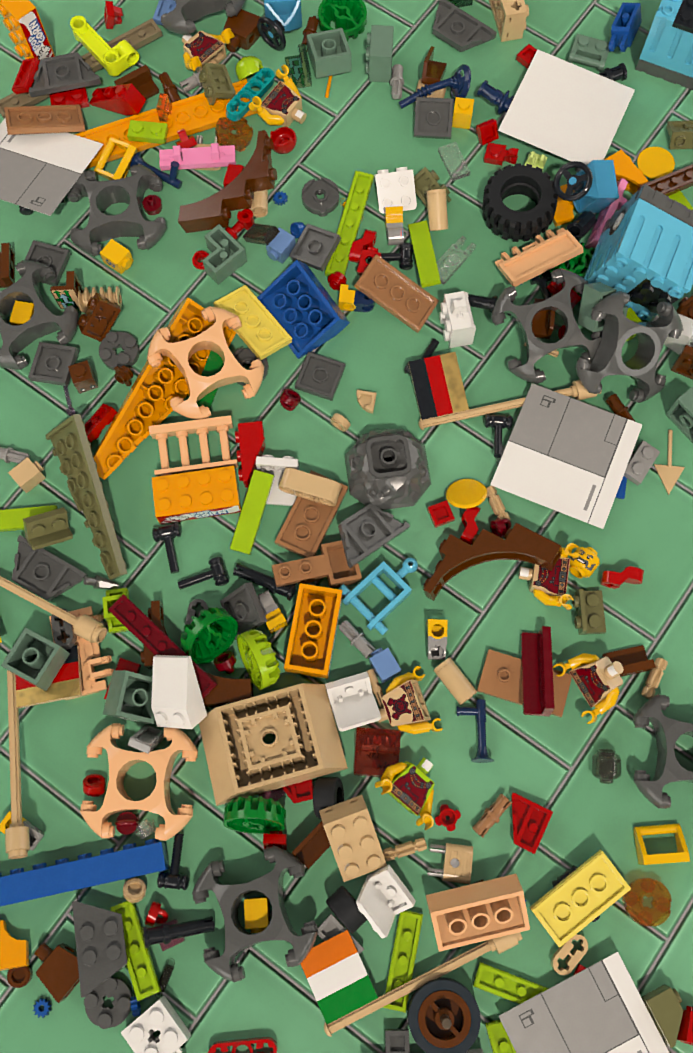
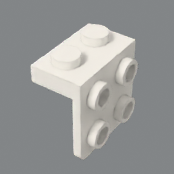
[374,167,417,214]
[256,455,299,506]
[325,671,381,732]
[356,865,416,938]

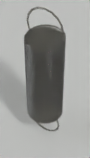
[155,958,175,998]

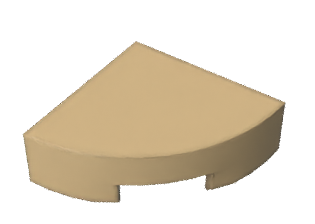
[357,390,377,414]

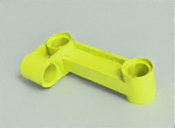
[70,16,139,76]

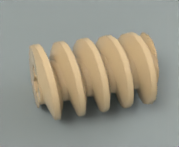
[78,286,122,313]

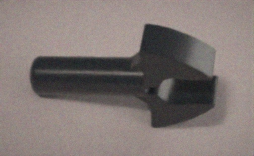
[530,271,552,299]

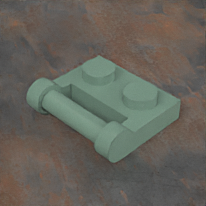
[568,34,609,71]

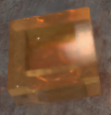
[156,93,172,122]

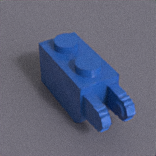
[609,3,642,52]

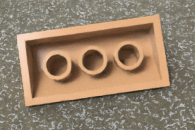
[426,874,530,952]

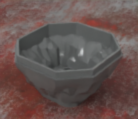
[345,429,431,510]

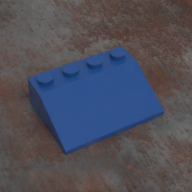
[257,260,350,359]

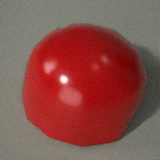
[270,127,297,154]

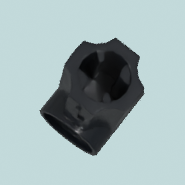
[566,211,598,242]

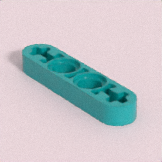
[226,68,275,121]

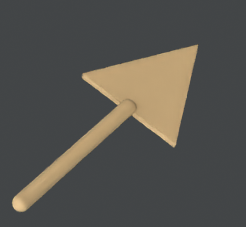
[654,429,685,495]

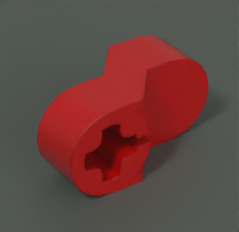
[349,229,377,263]
[460,506,481,545]
[601,566,644,589]

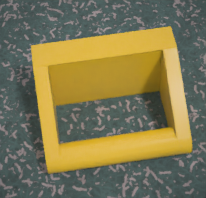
[93,137,138,180]
[633,823,690,865]

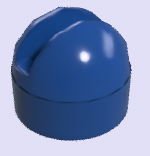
[290,222,306,238]

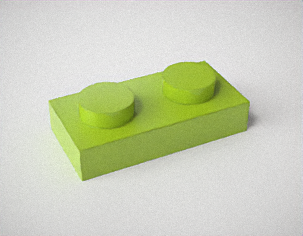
[127,120,168,144]

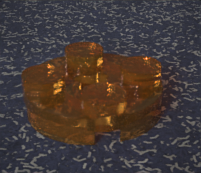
[215,117,253,152]
[623,878,672,926]

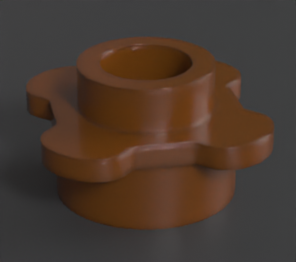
[114,366,133,386]

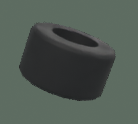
[313,777,344,819]
[326,886,367,933]

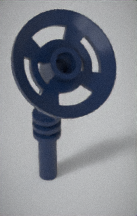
[399,64,471,109]

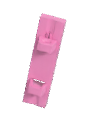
[159,143,236,171]
[585,178,628,249]

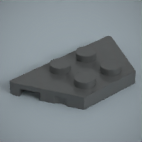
[432,0,497,52]
[29,52,101,97]
[338,503,410,569]
[11,535,88,602]
[72,901,128,998]

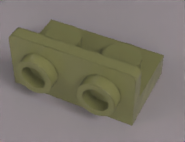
[199,63,236,105]
[666,120,693,150]
[414,167,451,209]
[23,507,73,550]
[572,589,606,635]

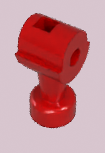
[225,209,255,240]

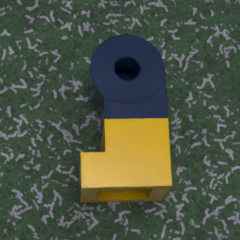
[338,284,375,312]

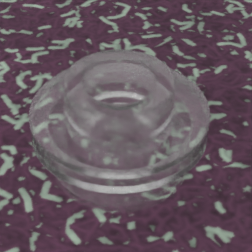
[135,818,156,839]

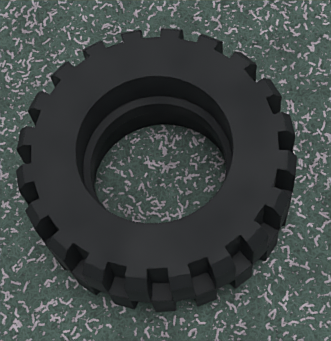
[482,163,558,242]

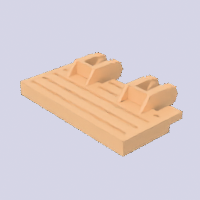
[495,228,583,287]
[49,606,114,700]

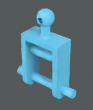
[339,557,418,636]

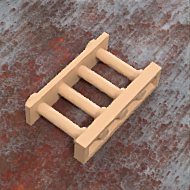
[149,415,238,477]

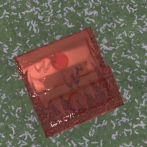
[354,727,401,777]

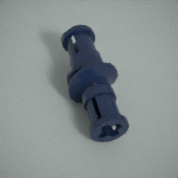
[477,80,514,115]

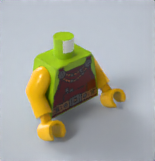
[375,757,435,830]

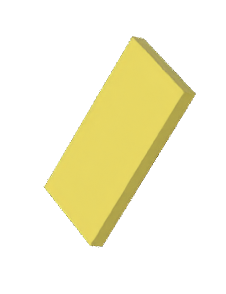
[214,285,292,361]
[529,850,631,948]

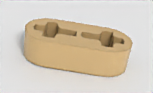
[551,934,588,976]

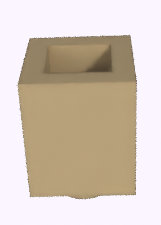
[8,457,46,493]

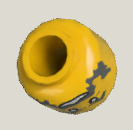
[569,547,600,579]

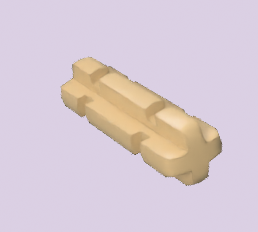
[486,486,510,520]
[641,657,668,699]
[383,838,427,861]

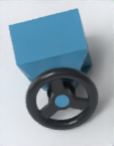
[257,0,302,50]
[554,160,619,213]

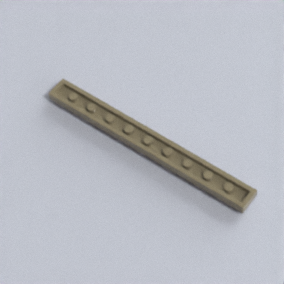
[0,19,162,119]

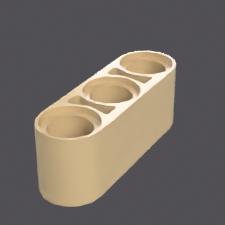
[278,467,342,506]

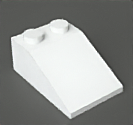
[151,655,207,729]

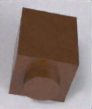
[68,360,98,394]

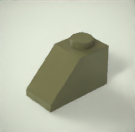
[641,984,683,1048]

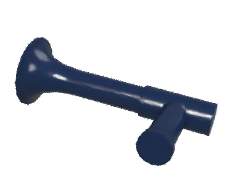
[130,152,182,189]
[457,699,494,763]

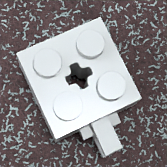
[439,291,476,348]
[121,996,191,1053]

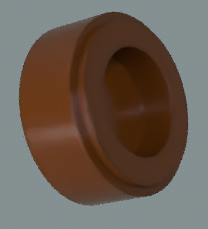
[7,965,33,988]

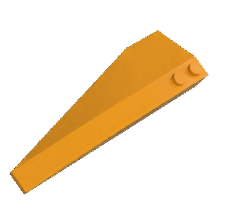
[93,297,236,480]

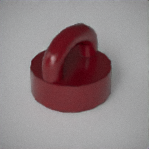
[280,389,301,411]
[490,518,511,539]
[115,811,139,835]

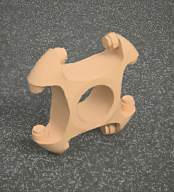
[147,306,265,420]
[80,723,198,841]

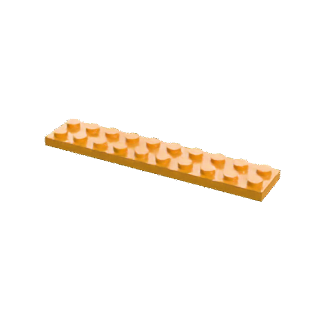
[74,79,258,169]

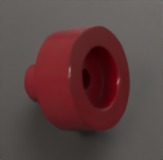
[142,195,163,215]
[213,651,237,674]

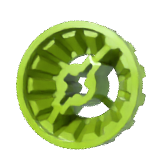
[237,629,281,690]

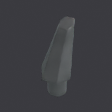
[83,575,119,589]

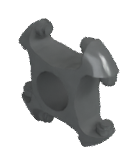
[161,0,245,36]
[67,163,167,257]
[0,260,79,370]
[491,268,603,384]
[575,291,684,403]
[633,694,693,809]
[192,845,318,983]

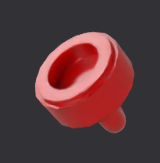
[83,774,105,797]
[145,901,169,927]

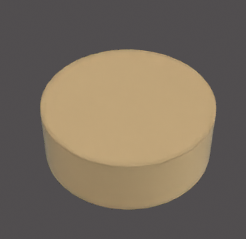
[330,413,351,432]
[123,877,146,903]

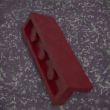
[521,626,555,717]

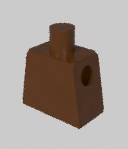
[224,9,264,52]
[34,942,80,1003]

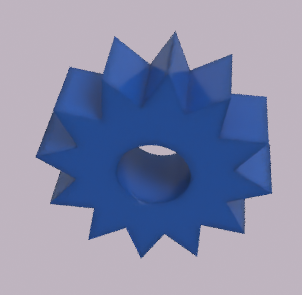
[273,191,288,206]
[130,996,141,1017]
[32,998,52,1018]

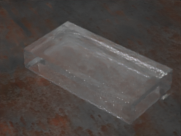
[438,142,470,181]

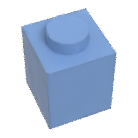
[266,227,296,264]
[369,648,401,684]

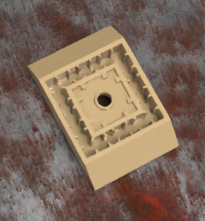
[199,683,348,806]

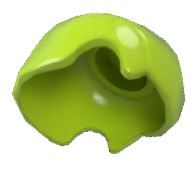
[235,56,263,81]

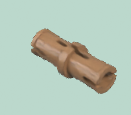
[472,794,512,838]

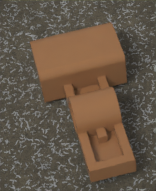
[271,540,362,588]

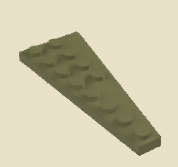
[45,414,127,580]

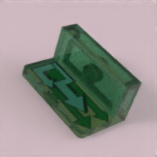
[285,44,312,88]

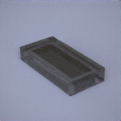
[243,224,280,245]

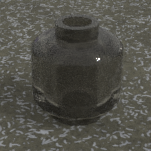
[592,749,621,784]

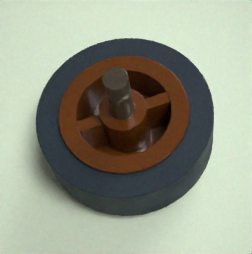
[408,977,481,1053]

